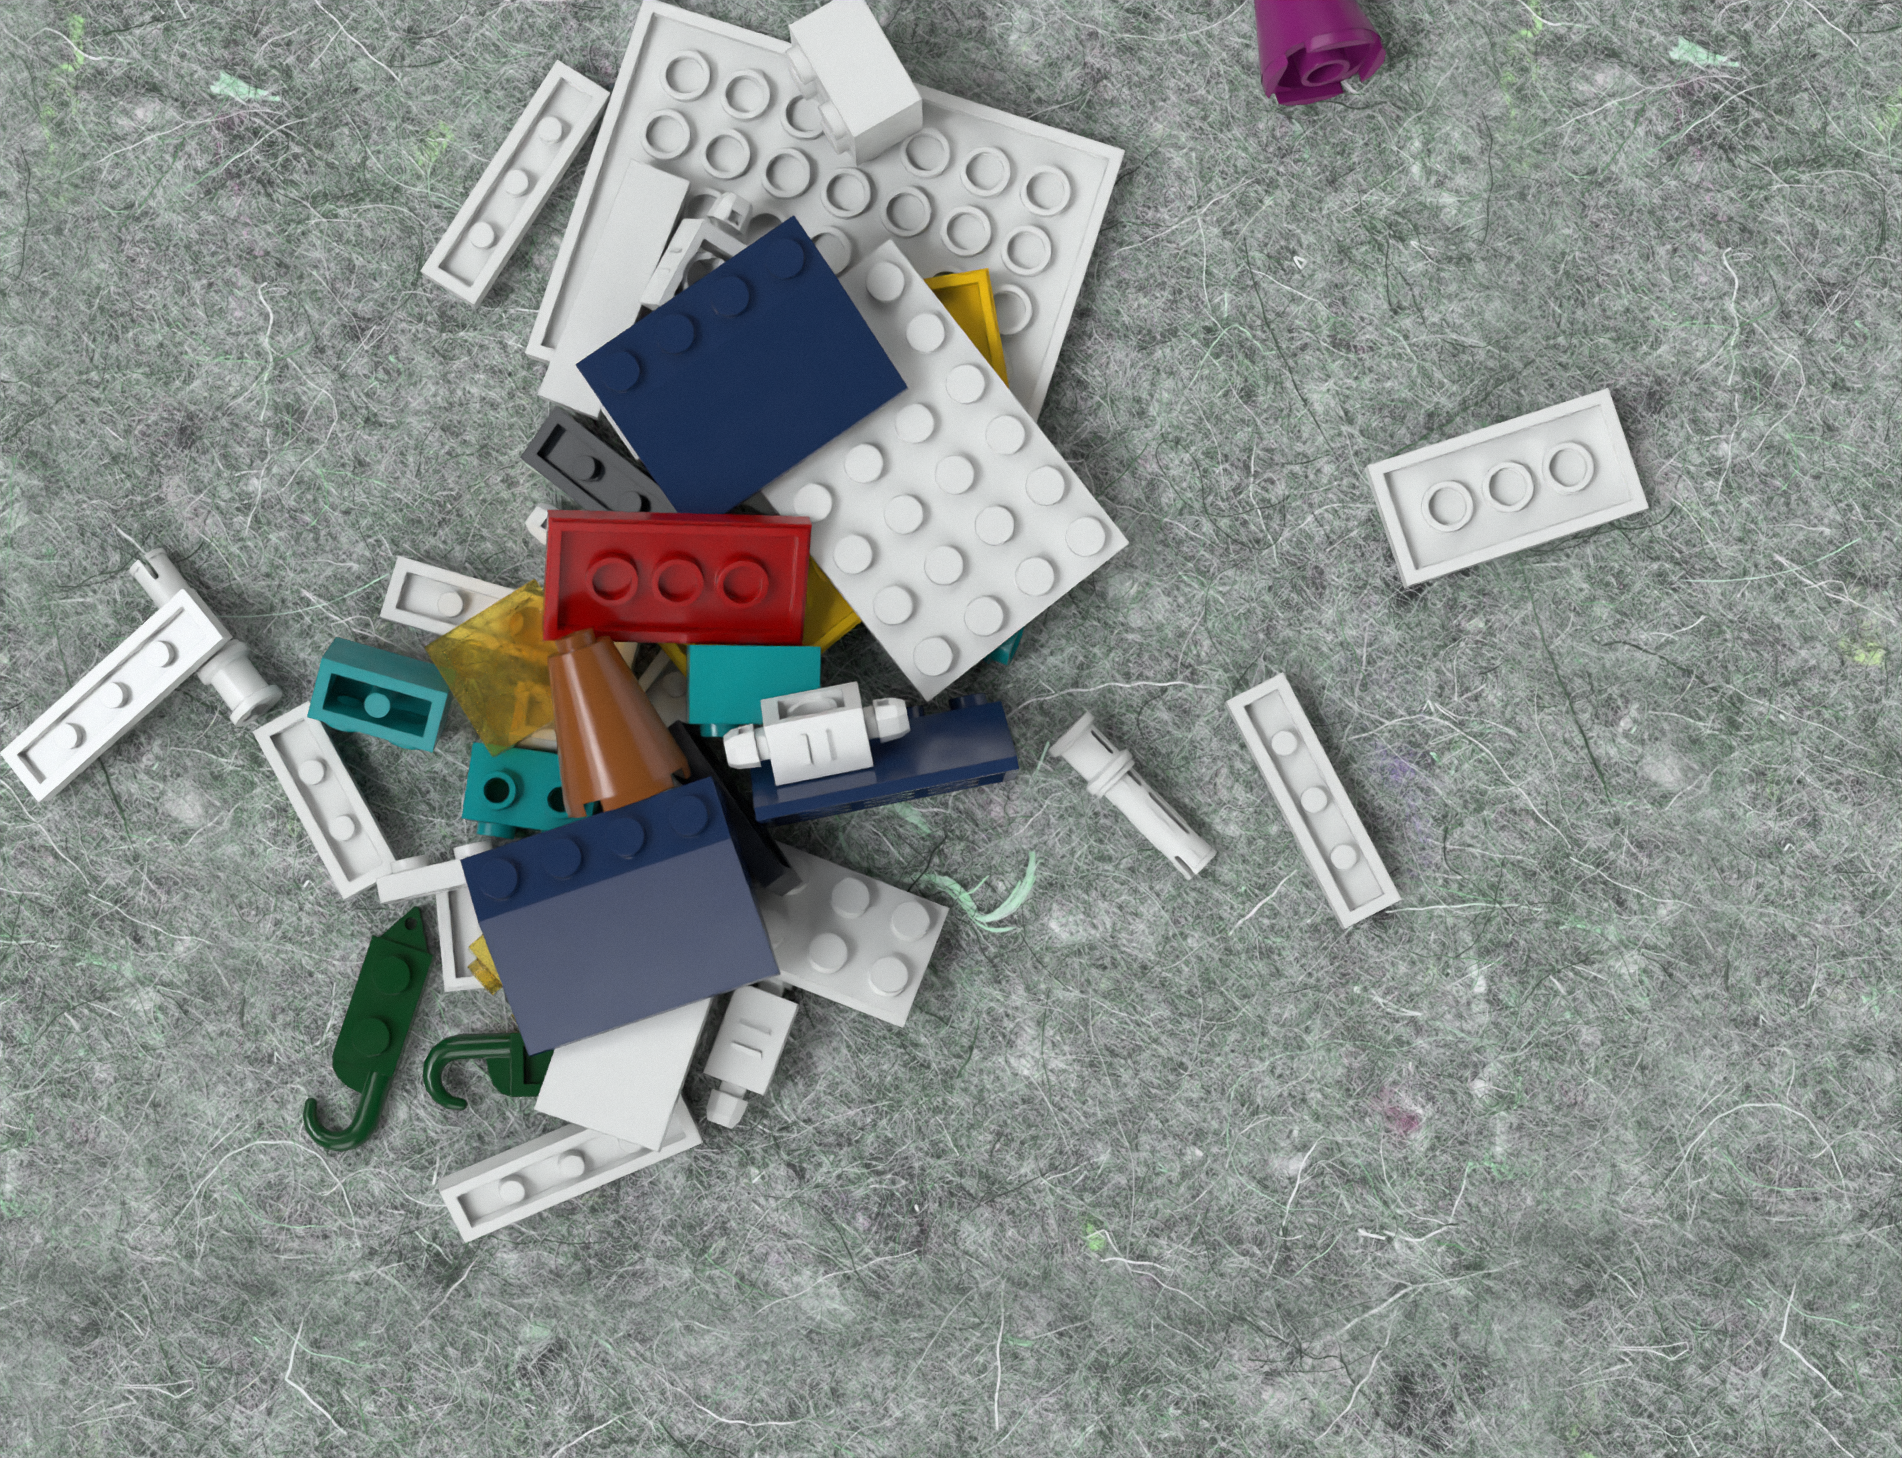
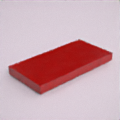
[542,509,812,646]

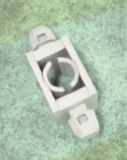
[638,192,753,311]
[723,681,910,786]
[703,977,799,1129]

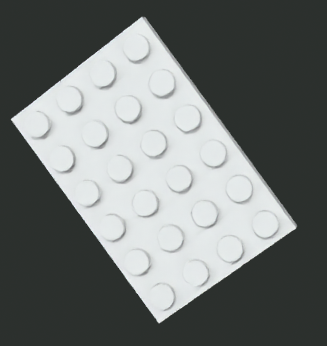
[760,238,1129,703]

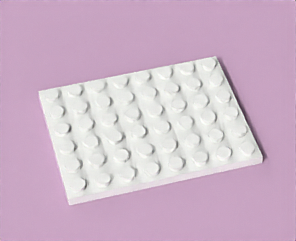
[525,0,1125,424]

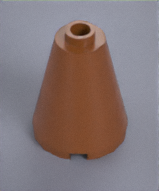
[547,627,691,818]

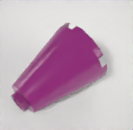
[1254,0,1386,106]

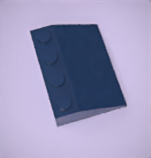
[575,215,909,514]
[750,693,1019,829]
[460,776,781,1057]

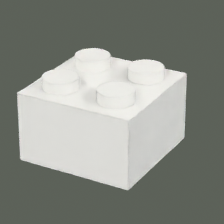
[785,0,923,166]

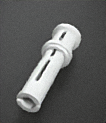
[129,548,282,727]
[1048,711,1217,881]

